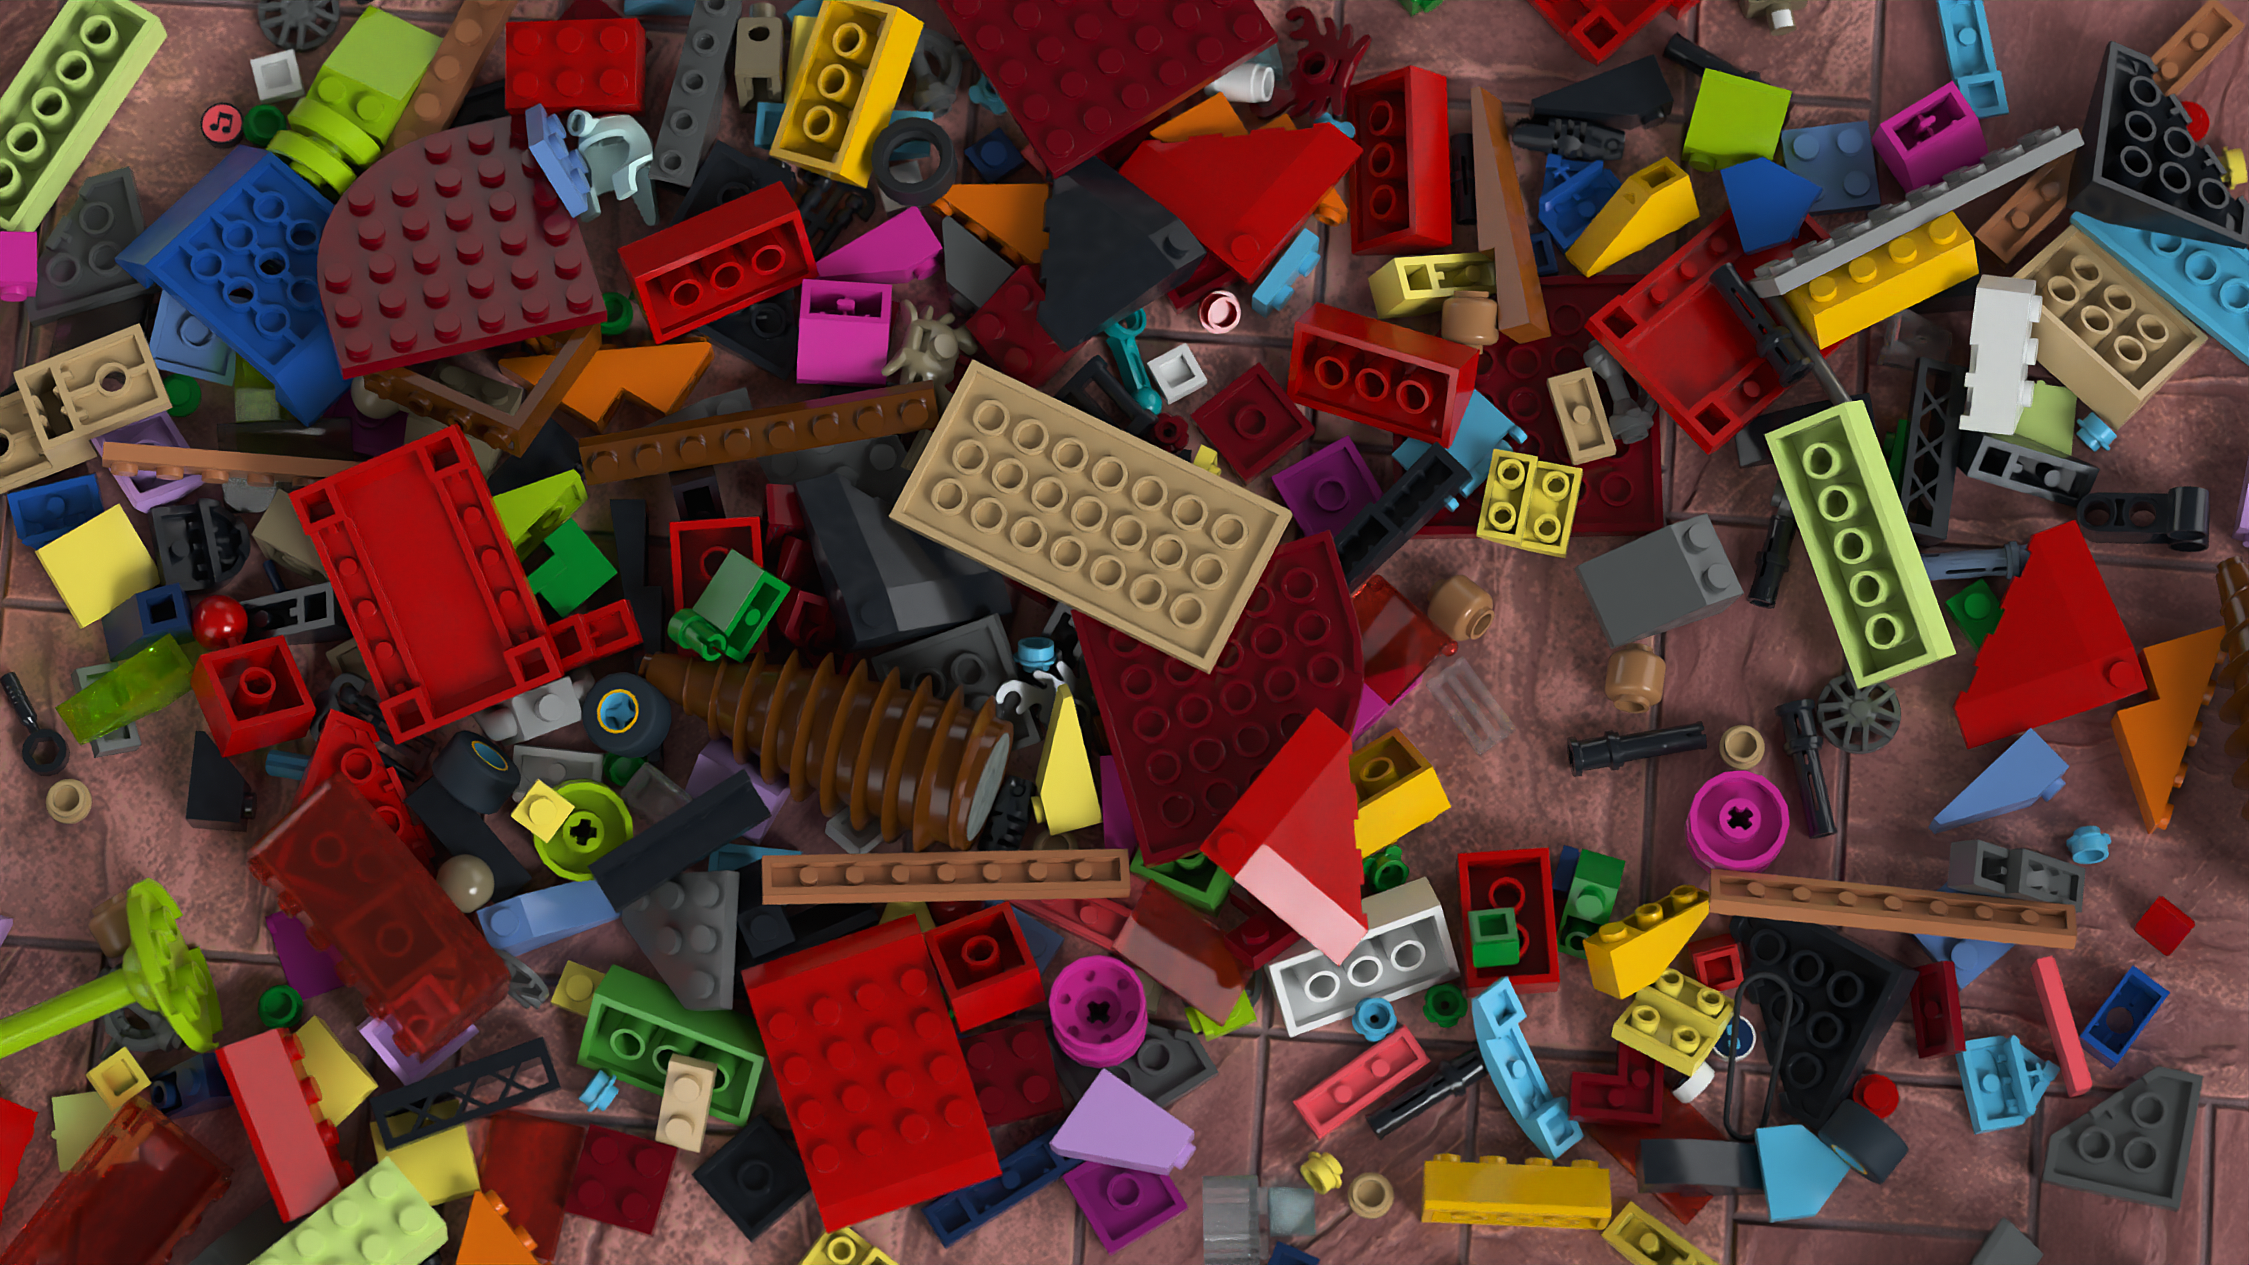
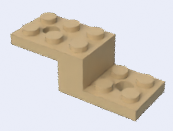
[0,324,173,494]

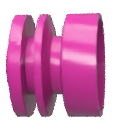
[1049,955,1148,1069]

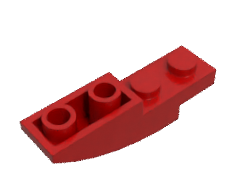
[548,599,644,680]

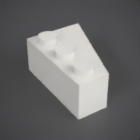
[1959,274,2043,435]

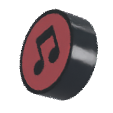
[200,103,245,149]

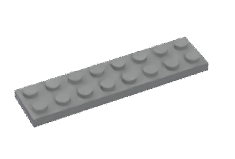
[1745,125,2084,298]

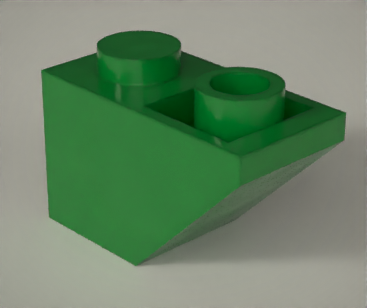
[1557,848,1626,960]

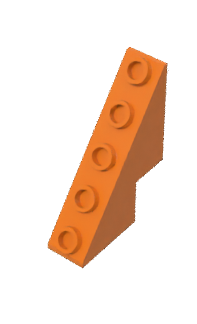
[1150,91,1348,227]
[928,184,1049,269]
[497,337,715,435]
[2110,625,2227,834]
[456,1189,553,1265]

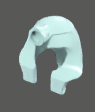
[567,110,660,226]

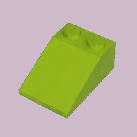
[305,5,443,152]
[1681,68,1792,172]
[493,469,589,565]

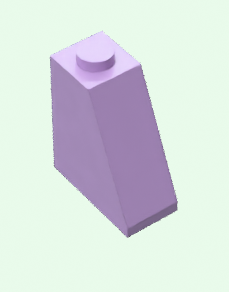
[1050,1068,1196,1176]

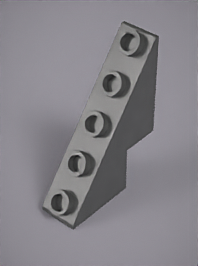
[648,0,743,187]

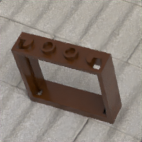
[363,323,602,458]

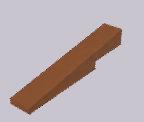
[1470,86,1551,344]

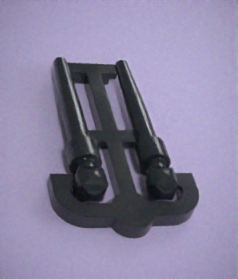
[798,170,876,263]
[309,672,436,782]

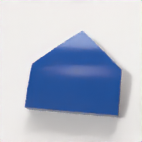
[1538,153,1622,256]
[1720,157,1823,256]
[7,472,105,550]

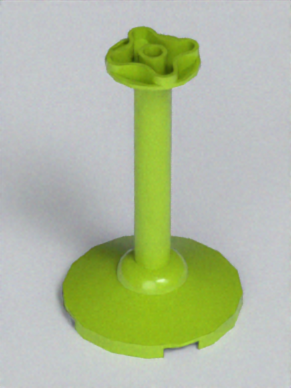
[0,877,223,1059]

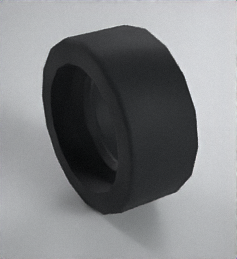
[871,117,958,207]

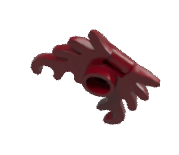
[1249,6,1372,120]

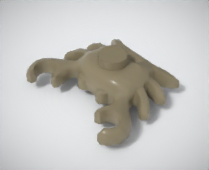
[881,299,978,419]

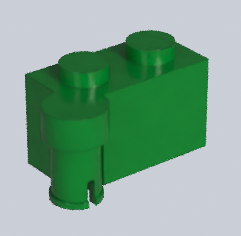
[667,549,791,663]

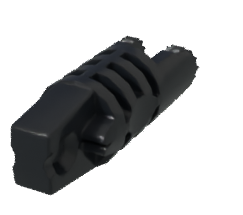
[1512,116,1625,161]
[977,775,1037,852]

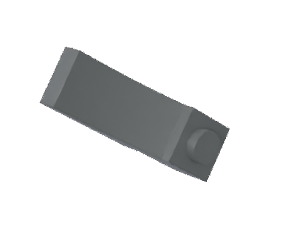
[1947,839,2086,913]

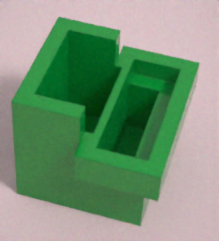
[527,517,618,621]

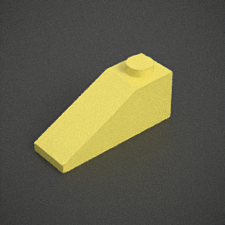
[1368,252,1497,319]
[1031,683,1103,836]
[1601,1201,1720,1265]

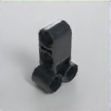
[2076,486,2210,552]

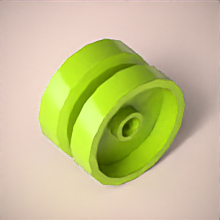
[266,98,381,203]
[532,778,633,882]

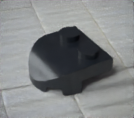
[147,498,251,596]

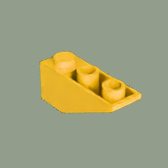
[1565,156,1700,278]
[1583,884,1709,1000]

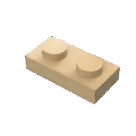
[1547,367,1616,466]
[655,1053,718,1152]

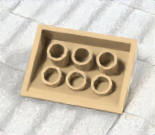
[2011,224,2209,431]

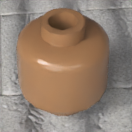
[1441,291,1499,354]
[1427,575,1495,641]
[1605,643,1666,713]
[88,891,131,959]

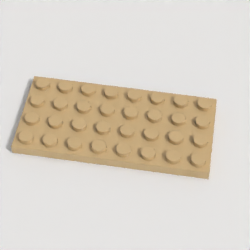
[889,359,1292,674]

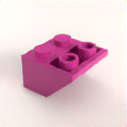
[1871,81,1989,194]
[796,279,892,388]

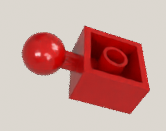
[190,595,316,758]
[923,900,1047,1032]

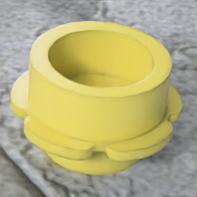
[2217,146,2248,190]
[1300,1151,1343,1195]

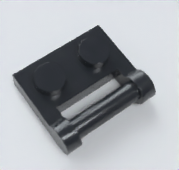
[1053,355,1159,438]

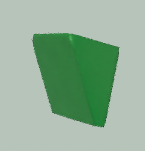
[1468,907,1519,968]

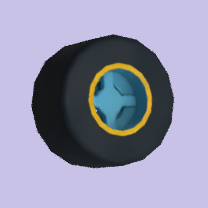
[582,672,672,759]
[432,730,521,815]
[1818,1099,1909,1184]

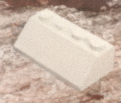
[1263,877,1461,1037]

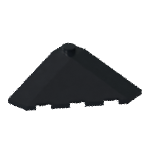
[2066,41,2249,249]
[628,140,799,381]
[1036,155,1208,353]
[793,472,1013,655]
[1729,915,1920,1131]

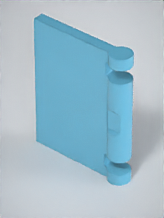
[1392,388,1528,512]

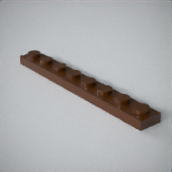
[579,380,940,486]

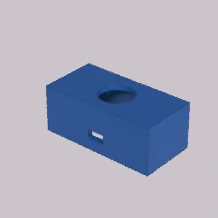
[2079,965,2170,1070]

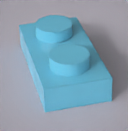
[1252,228,1321,318]

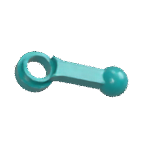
[1105,308,1162,416]

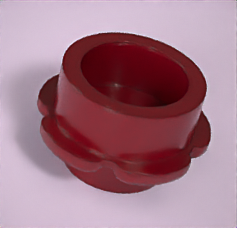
[1146,412,1189,454]

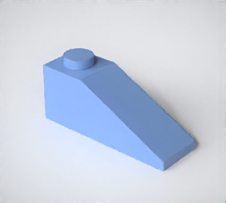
[1928,728,2069,834]
[476,880,623,957]

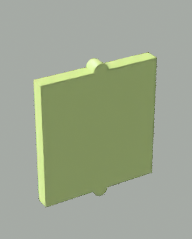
[2014,380,2077,456]
[51,1091,141,1172]

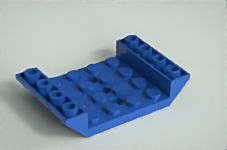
[115,144,353,428]

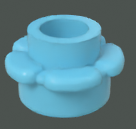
[2076,412,2117,452]
[1013,637,1058,673]
[2066,826,2111,864]
[1352,998,1397,1042]
[578,1070,619,1112]

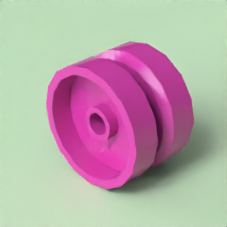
[1684,770,1790,874]

